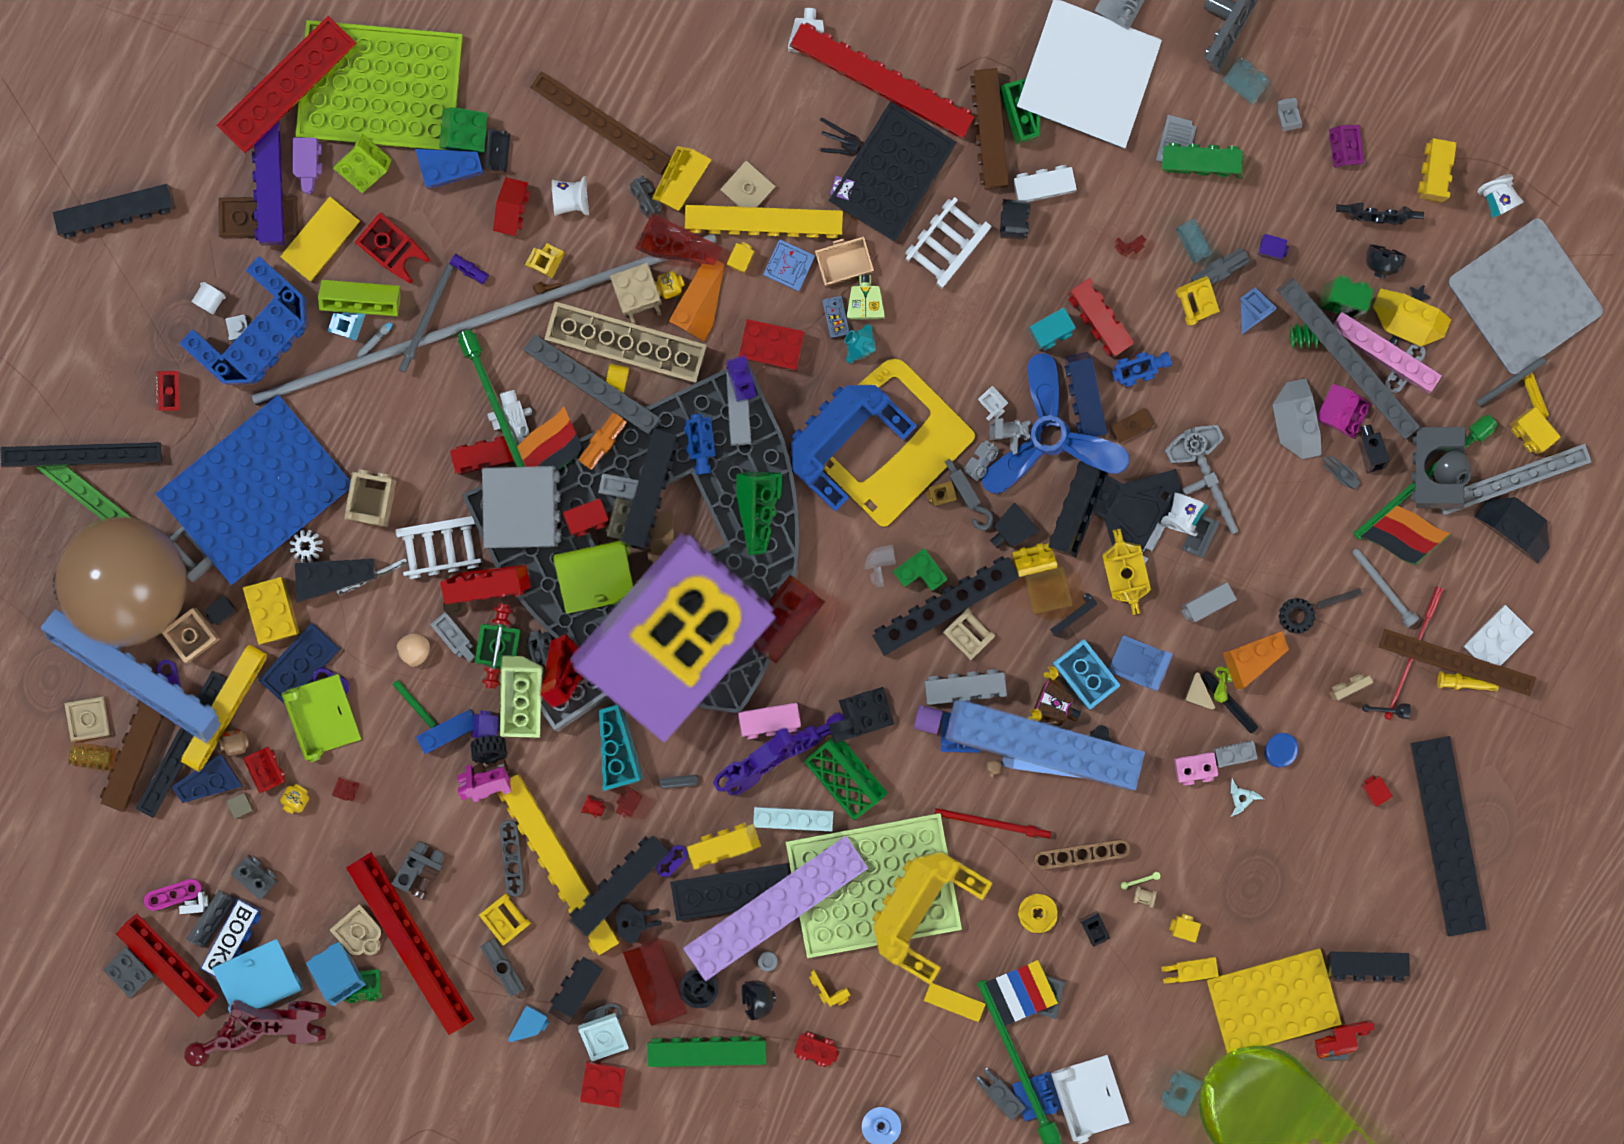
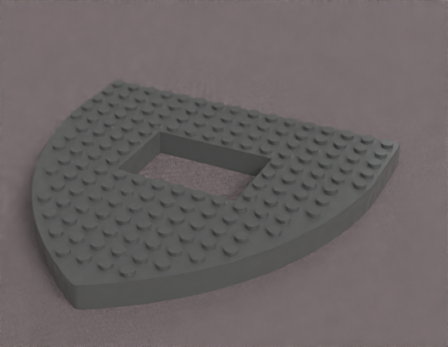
[462,361,799,713]

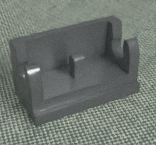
[1182,515,1220,558]

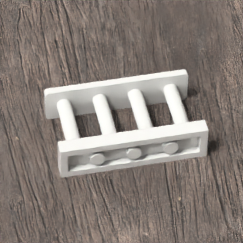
[905,197,992,289]
[396,516,483,579]

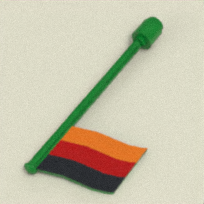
[458,330,582,471]
[1353,414,1498,565]

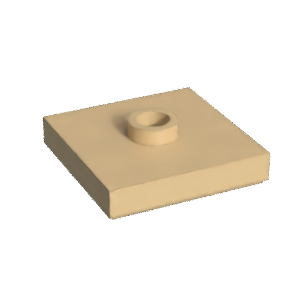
[720,161,775,207]

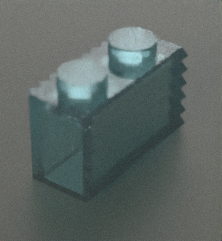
[1176,219,1212,264]

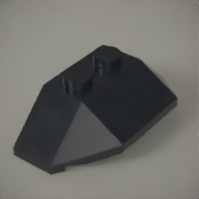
[1474,497,1549,564]

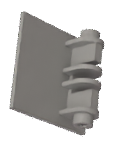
[1095,0,1144,30]

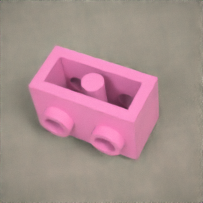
[1173,752,1218,786]

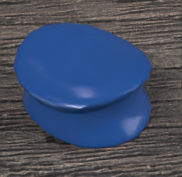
[1265,733,1299,768]

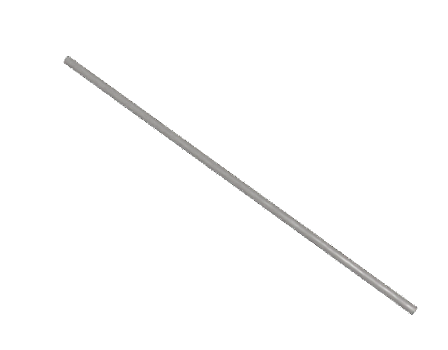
[252,234,717,405]

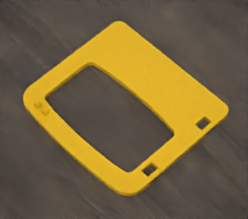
[823,359,975,527]

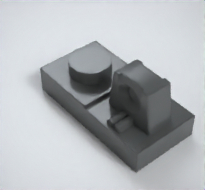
[1037,975,1066,1019]

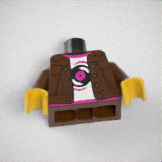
[1028,667,1081,727]

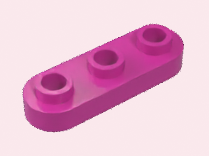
[144,878,202,911]

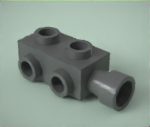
[526,630,552,677]

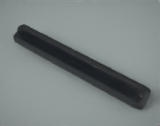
[1200,671,1258,733]

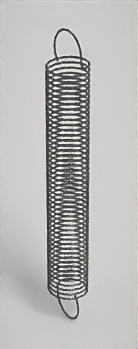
[1314,588,1368,609]

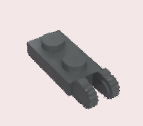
[975,1067,1026,1121]

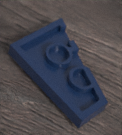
[172,754,243,803]

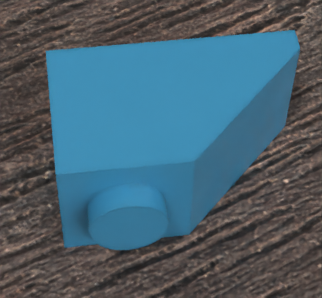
[508,1004,550,1042]

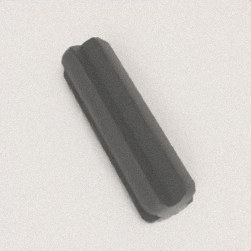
[660,775,698,789]

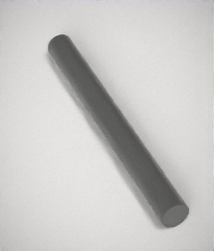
[1476,356,1547,407]

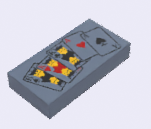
[822,296,849,338]

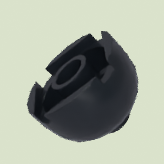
[1366,244,1406,279]
[741,980,776,1021]

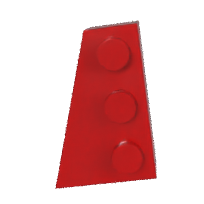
[540,634,583,708]

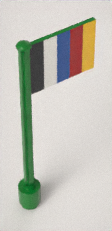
[976,959,1062,1144]

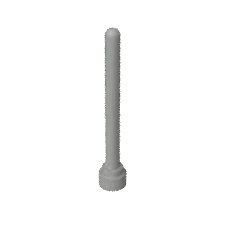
[1353,549,1419,628]

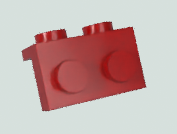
[243,747,285,794]

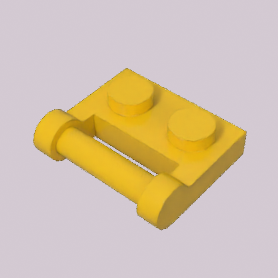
[1176,276,1220,325]
[479,893,531,946]

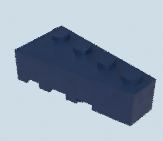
[1065,352,1107,436]

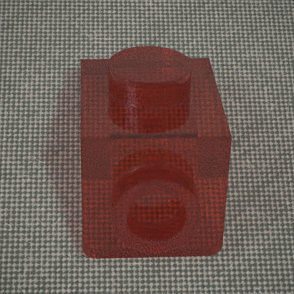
[1114,234,1146,257]

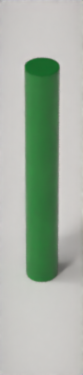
[392,680,437,728]

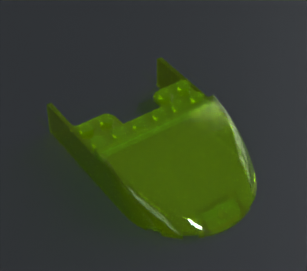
[1199,1045,1375,1144]

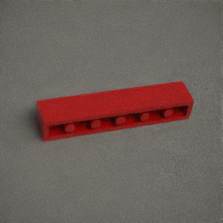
[116,913,220,1018]

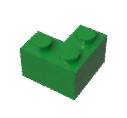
[893,548,948,591]

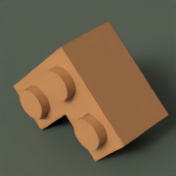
[648,512,675,565]

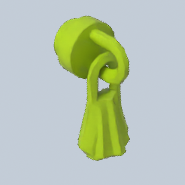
[1214,667,1233,703]

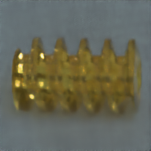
[68,741,112,771]

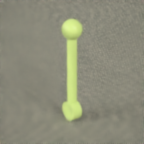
[1121,872,1161,889]

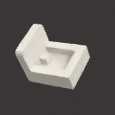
[978,386,1008,421]

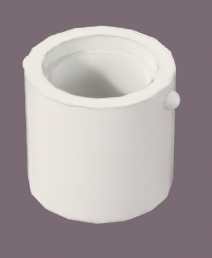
[191,281,226,315]

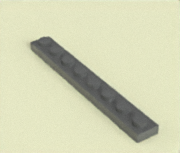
[523,334,661,436]

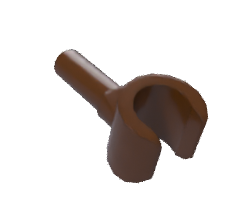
[533,281,562,295]

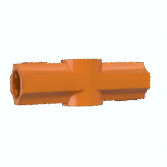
[578,412,627,470]

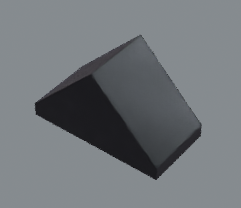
[1079,911,1110,947]

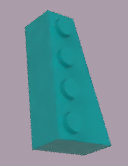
[599,704,644,791]

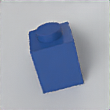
[416,709,474,754]

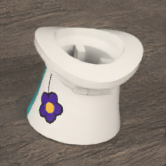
[1477,174,1524,218]
[552,176,589,216]
[1161,493,1208,537]

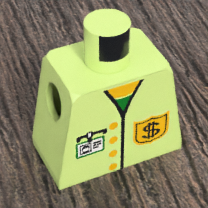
[847,275,884,319]

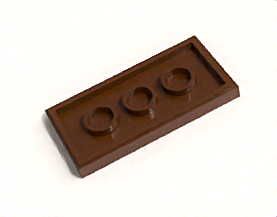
[218,196,298,237]

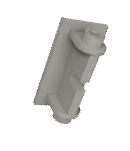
[964,440,999,482]

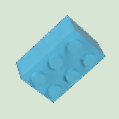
[1052,639,1121,710]

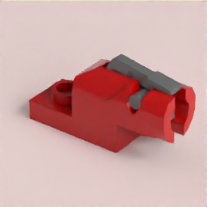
[1315,1020,1375,1060]

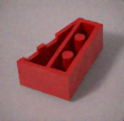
[450,436,515,475]

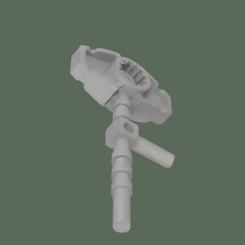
[1164,425,1239,534]

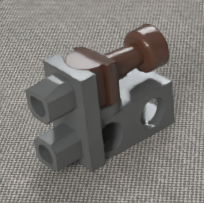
[392,841,445,900]

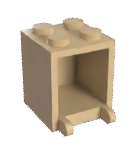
[610,263,662,324]
[344,469,396,527]

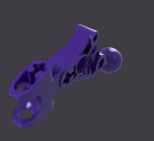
[713,712,844,796]

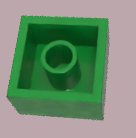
[439,107,488,153]

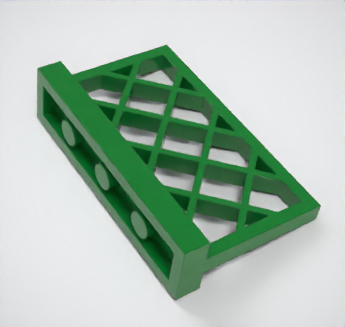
[804,738,888,821]

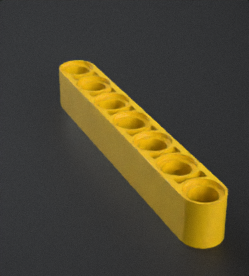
[181,644,267,772]

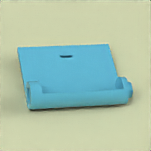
[212,939,303,1013]

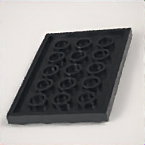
[828,101,957,242]

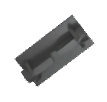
[629,176,662,219]

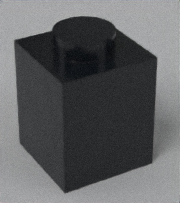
[205,595,238,625]

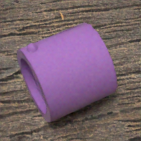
[914,704,943,735]

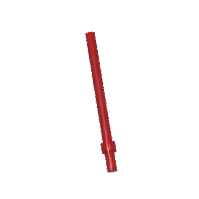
[934,808,1051,839]

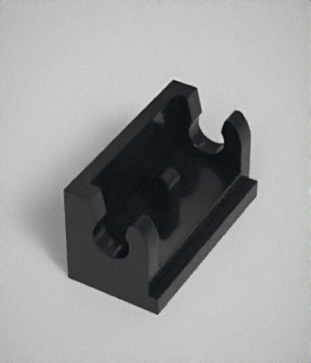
[485,129,511,173]

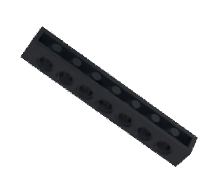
[872,556,1020,656]

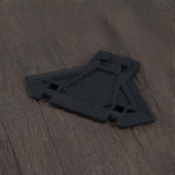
[1093,469,1183,571]

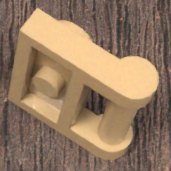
[943,608,996,660]

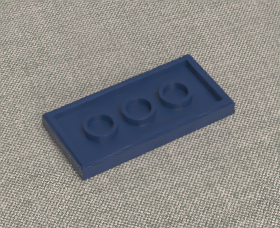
[258,622,341,704]

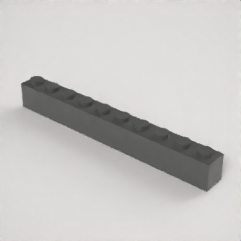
[1276,277,1420,439]

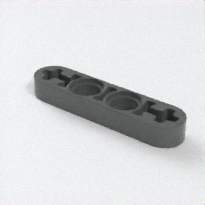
[500,820,524,897]

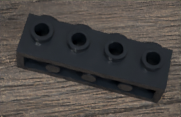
[1327,951,1410,983]

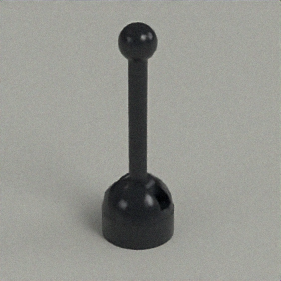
[1362,703,1410,719]

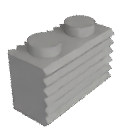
[1213,740,1257,768]

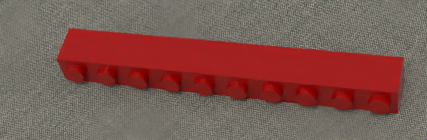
[789,22,974,139]
[346,852,475,1035]

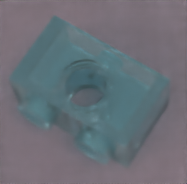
[1161,1069,1202,1118]

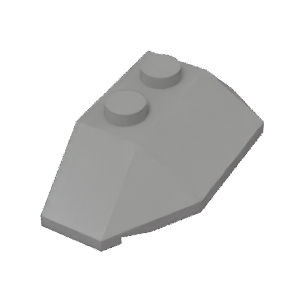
[1272,378,1321,459]

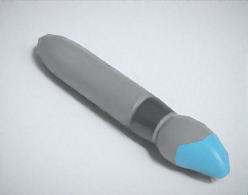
[357,323,393,358]

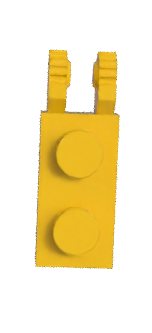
[1161,957,1219,984]

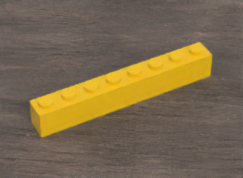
[685,205,843,238]

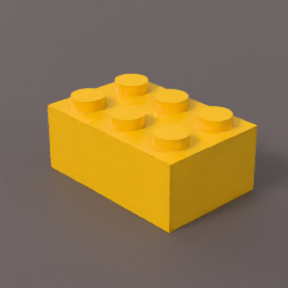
[243,577,300,645]

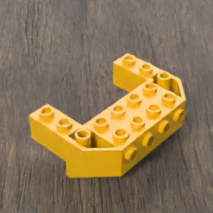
[872,851,993,985]

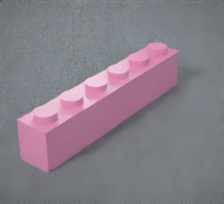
[1333,312,1442,395]

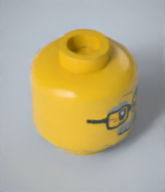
[655,271,685,299]
[280,784,310,815]

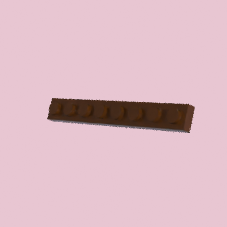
[530,71,671,175]
[1378,629,1536,696]

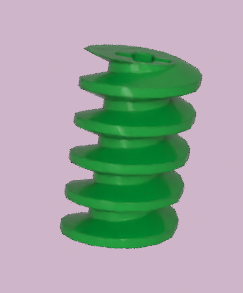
[1289,323,1325,348]

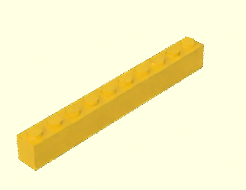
[497,774,620,955]

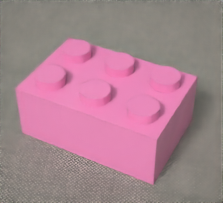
[738,703,801,739]

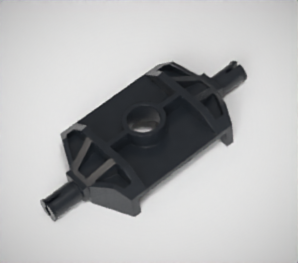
[1336,203,1424,225]

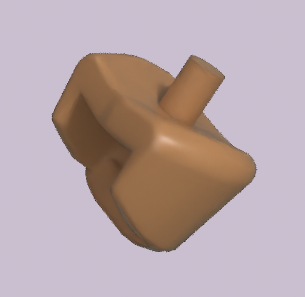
[986,760,1001,777]

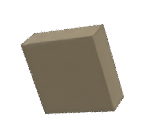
[226,793,253,819]

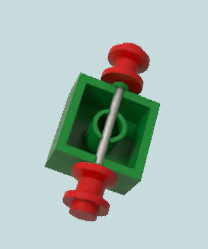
[475,603,522,689]

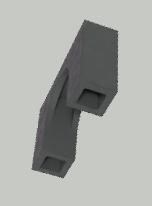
[1412,427,1466,508]

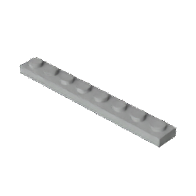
[1440,444,1591,515]

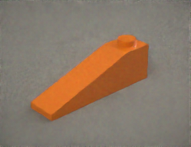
[669,255,725,342]

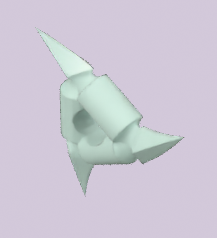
[1230,778,1265,817]

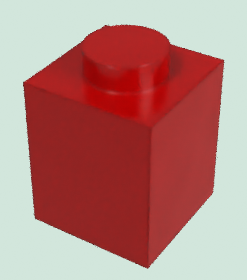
[1361,775,1393,807]

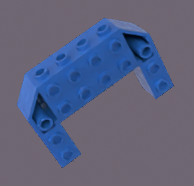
[179,256,308,385]
[791,385,917,511]

